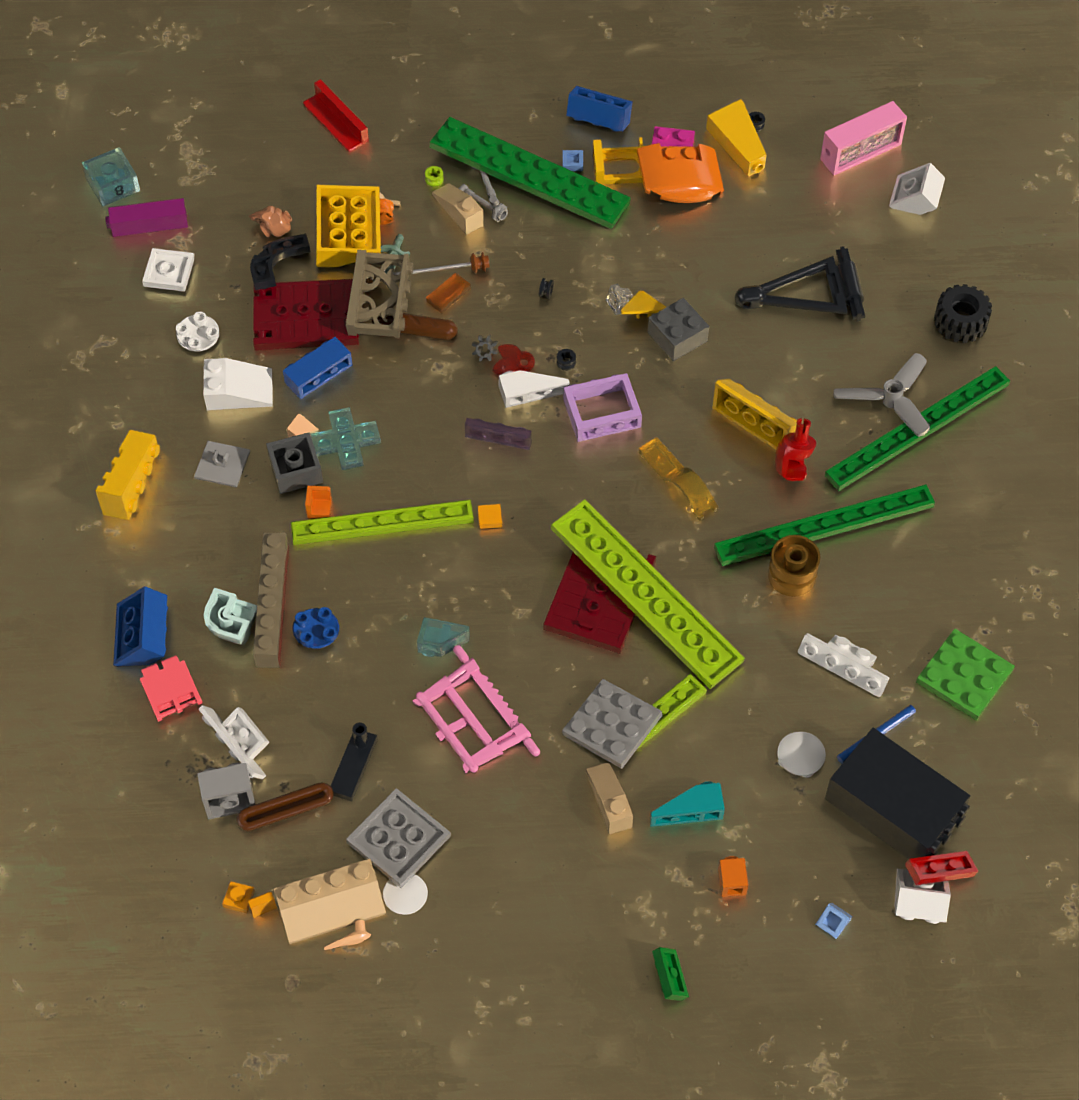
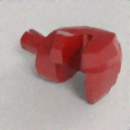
[775,418,816,481]

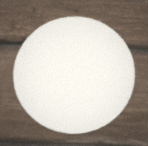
[383,874,428,915]

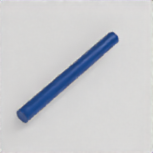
[837,705,916,764]

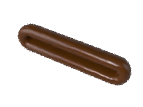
[372,313,458,340]
[237,782,334,832]

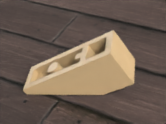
[432,183,484,235]
[586,762,633,834]

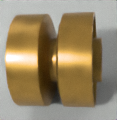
[768,535,820,597]

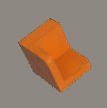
[305,486,332,519]

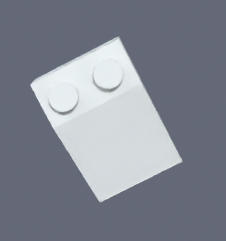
[203,358,273,410]

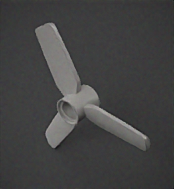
[833,353,930,437]

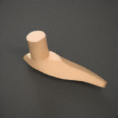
[324,920,371,950]

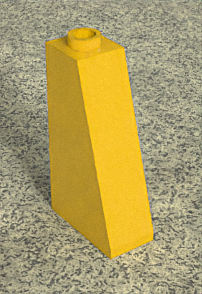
[706,99,766,176]

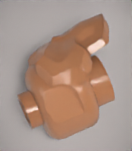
[249,206,292,237]

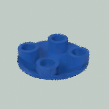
[292,607,339,649]

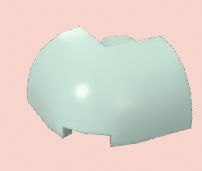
[204,587,257,645]

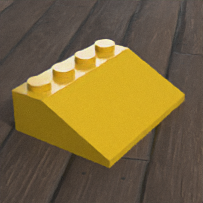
[316,185,381,267]

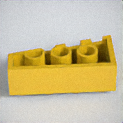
[95,430,160,520]

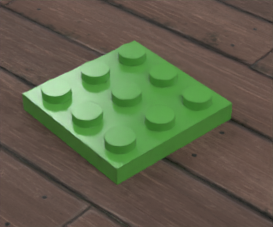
[916,629,1015,720]

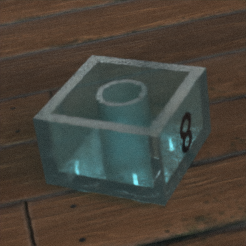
[82,147,140,207]

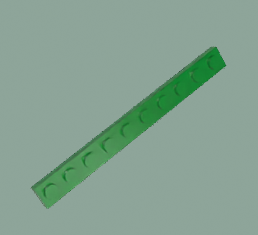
[825,366,1010,491]
[714,484,935,566]

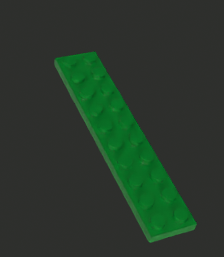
[429,117,631,230]

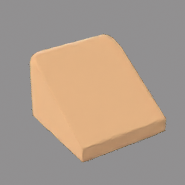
[287,414,319,439]

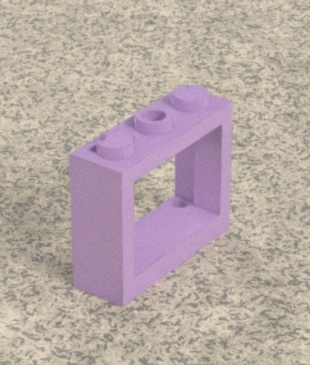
[563,373,642,442]

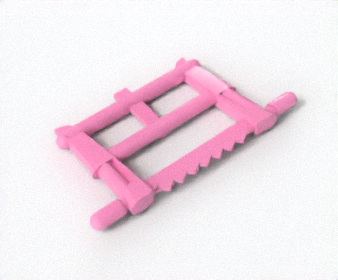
[412,645,540,773]

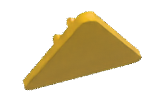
[621,290,666,319]

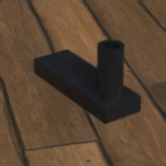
[331,722,378,801]

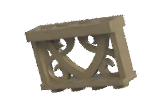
[346,250,413,338]

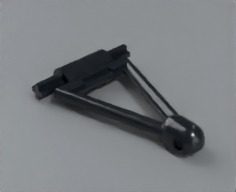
[735,246,865,321]

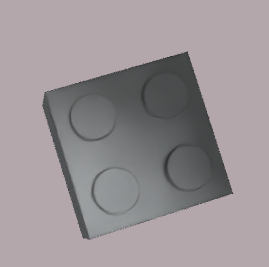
[648,298,709,361]
[266,432,323,494]

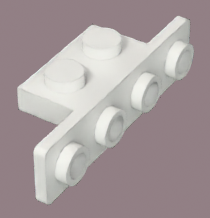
[798,633,889,697]
[199,705,269,779]

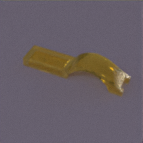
[639,437,718,521]

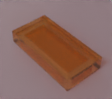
[426,273,471,314]

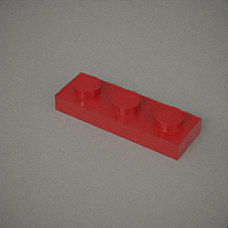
[905,851,978,885]

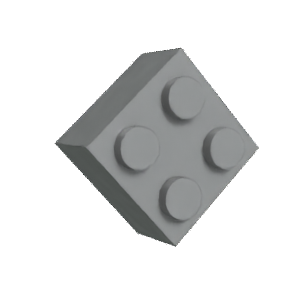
[197,763,255,820]

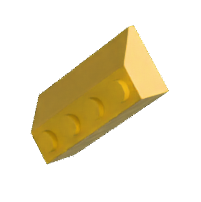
[712,379,797,449]

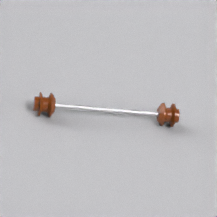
[366,252,490,288]

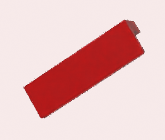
[303,79,369,152]

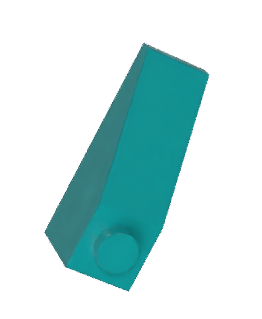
[650,781,725,827]

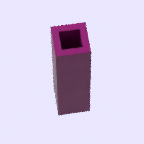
[105,198,188,237]

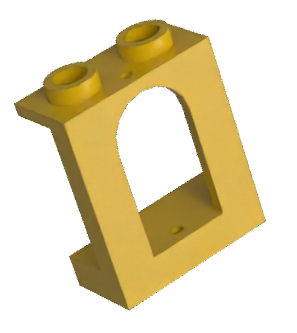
[593,137,644,185]

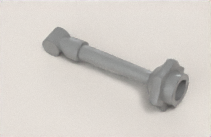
[472,167,499,206]
[458,184,508,222]

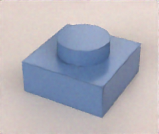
[563,150,583,171]

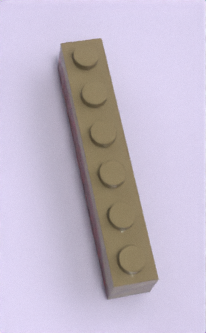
[253,533,289,668]

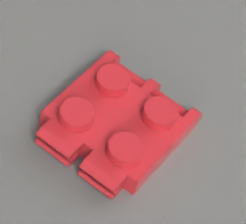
[140,655,202,722]

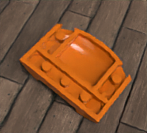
[637,143,724,203]

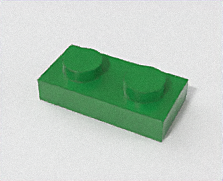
[652,947,689,1001]

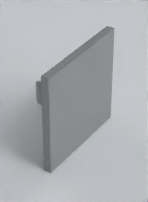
[194,441,250,488]

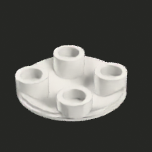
[176,312,219,351]
[777,732,826,778]

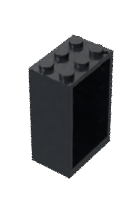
[825,727,971,859]

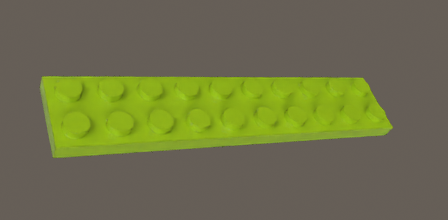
[551,499,745,689]

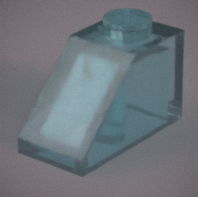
[417,617,470,657]

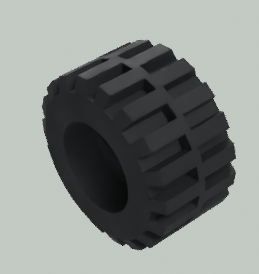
[934,284,992,343]

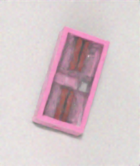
[820,101,907,176]

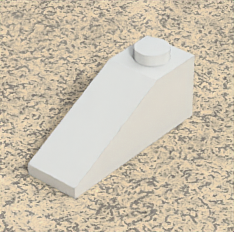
[498,370,569,408]

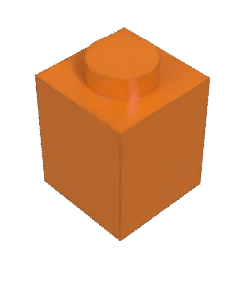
[718,856,748,897]

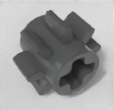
[472,334,498,361]

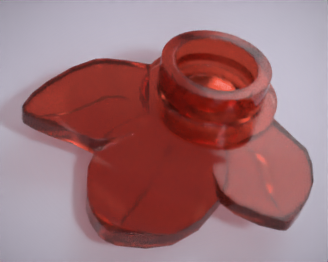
[492,344,535,376]

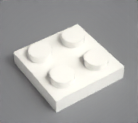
[142,248,195,292]

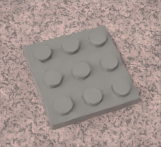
[562,679,662,769]
[346,788,451,888]

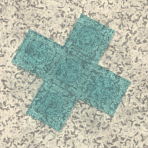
[311,407,381,470]

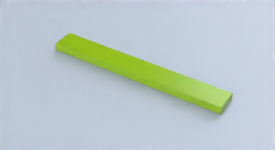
[291,500,474,545]

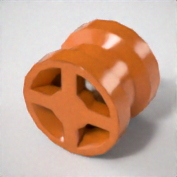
[380,199,394,225]

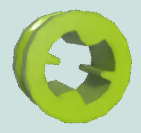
[425,166,444,187]

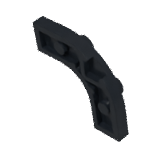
[250,233,311,290]

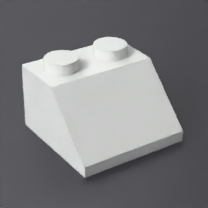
[889,162,945,215]
[894,868,951,924]

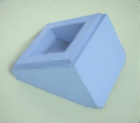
[815,903,852,939]

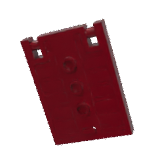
[253,279,359,350]
[543,550,656,654]

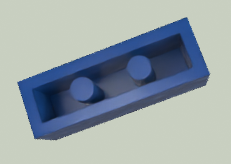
[566,86,633,132]
[283,337,353,399]

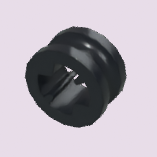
[749,112,765,132]
[539,278,554,299]
[557,349,576,371]

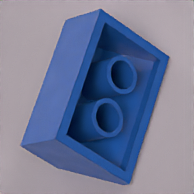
[113,586,168,667]

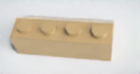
[274,859,386,944]

